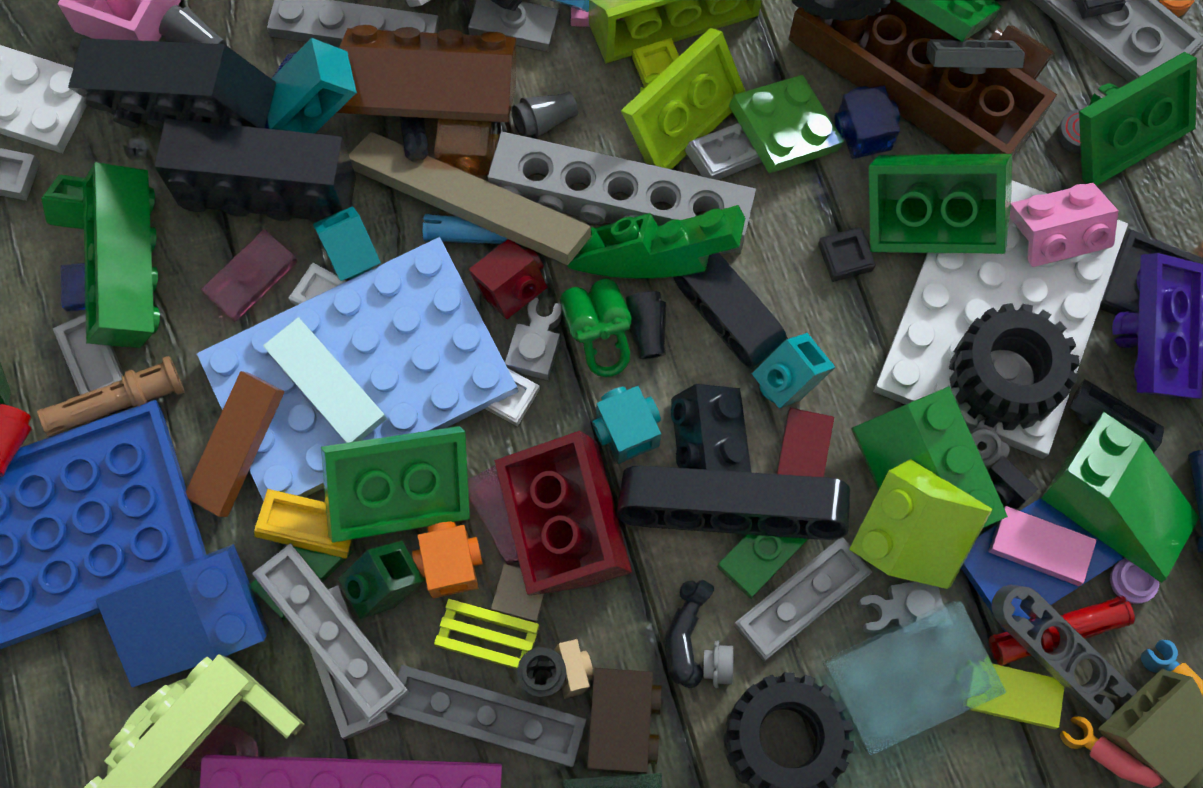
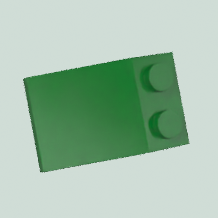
[1041,412,1199,583]

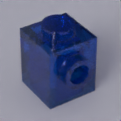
[834,85,900,159]

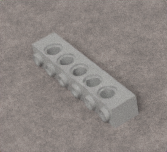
[488,131,756,254]

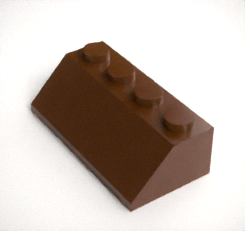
[336,25,516,122]

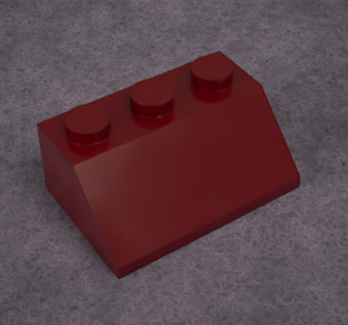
[494,431,632,596]

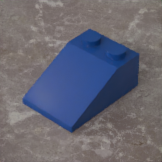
[95,544,269,687]

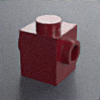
[468,239,548,319]

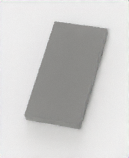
[1030,0,1203,82]

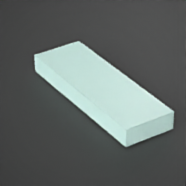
[263,317,387,443]

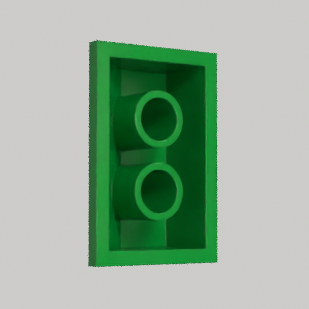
[869,154,1012,254]
[851,386,1008,528]

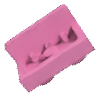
[1010,183,1119,267]

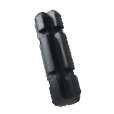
[400,116,428,161]

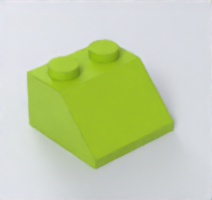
[849,459,993,589]

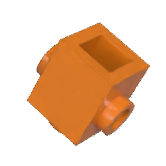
[412,522,483,599]

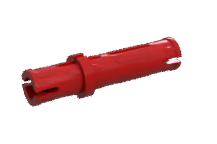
[989,595,1135,666]

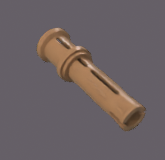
[37,356,185,437]

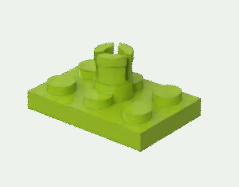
[621,27,746,170]

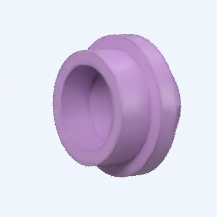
[1110,558,1159,604]

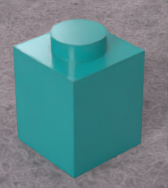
[313,206,381,281]

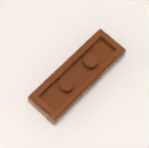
[186,371,285,517]

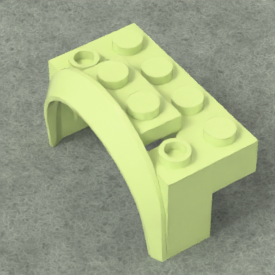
[84,654,305,788]

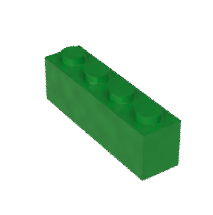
[83,162,160,348]

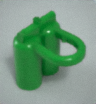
[560,279,631,378]

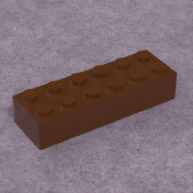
[788,0,1057,158]

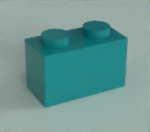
[267,38,357,134]

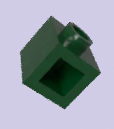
[338,540,425,619]

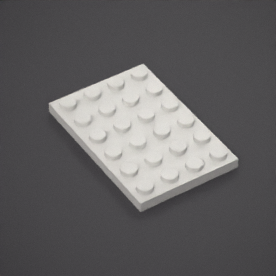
[873,180,1128,459]

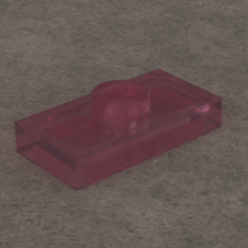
[201,229,298,322]

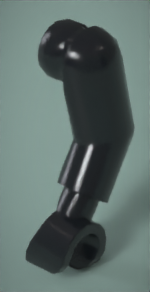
[664,580,714,688]

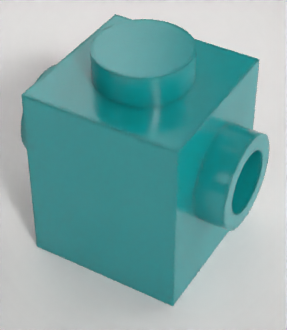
[751,333,836,409]
[592,385,661,464]

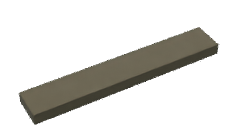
[349,132,591,265]

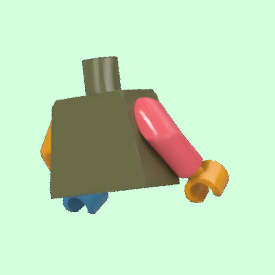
[1060,640,1203,788]

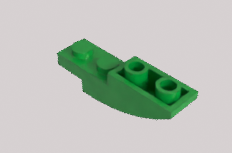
[567,205,746,279]

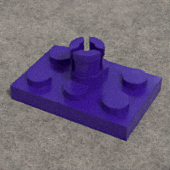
[1112,253,1203,399]

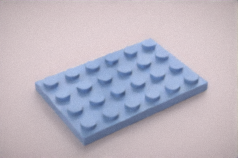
[197,237,519,501]

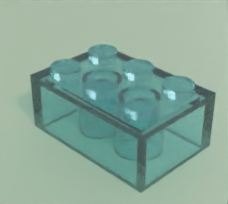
[822,601,1006,756]

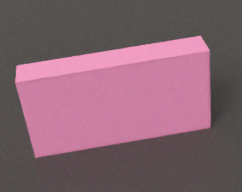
[988,506,1096,586]

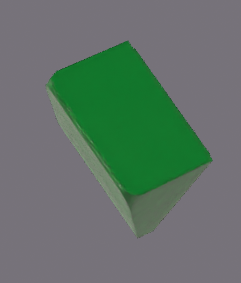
[41,174,85,229]

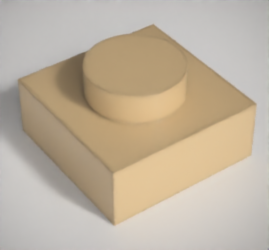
[554,639,593,699]

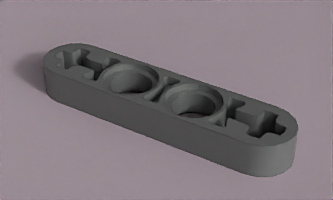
[992,584,1137,723]

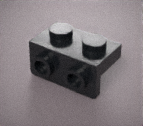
[671,384,752,473]

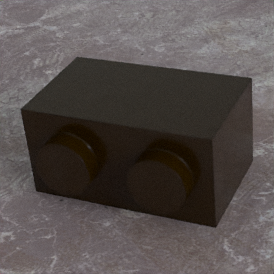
[588,668,662,776]

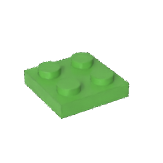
[729,75,844,174]

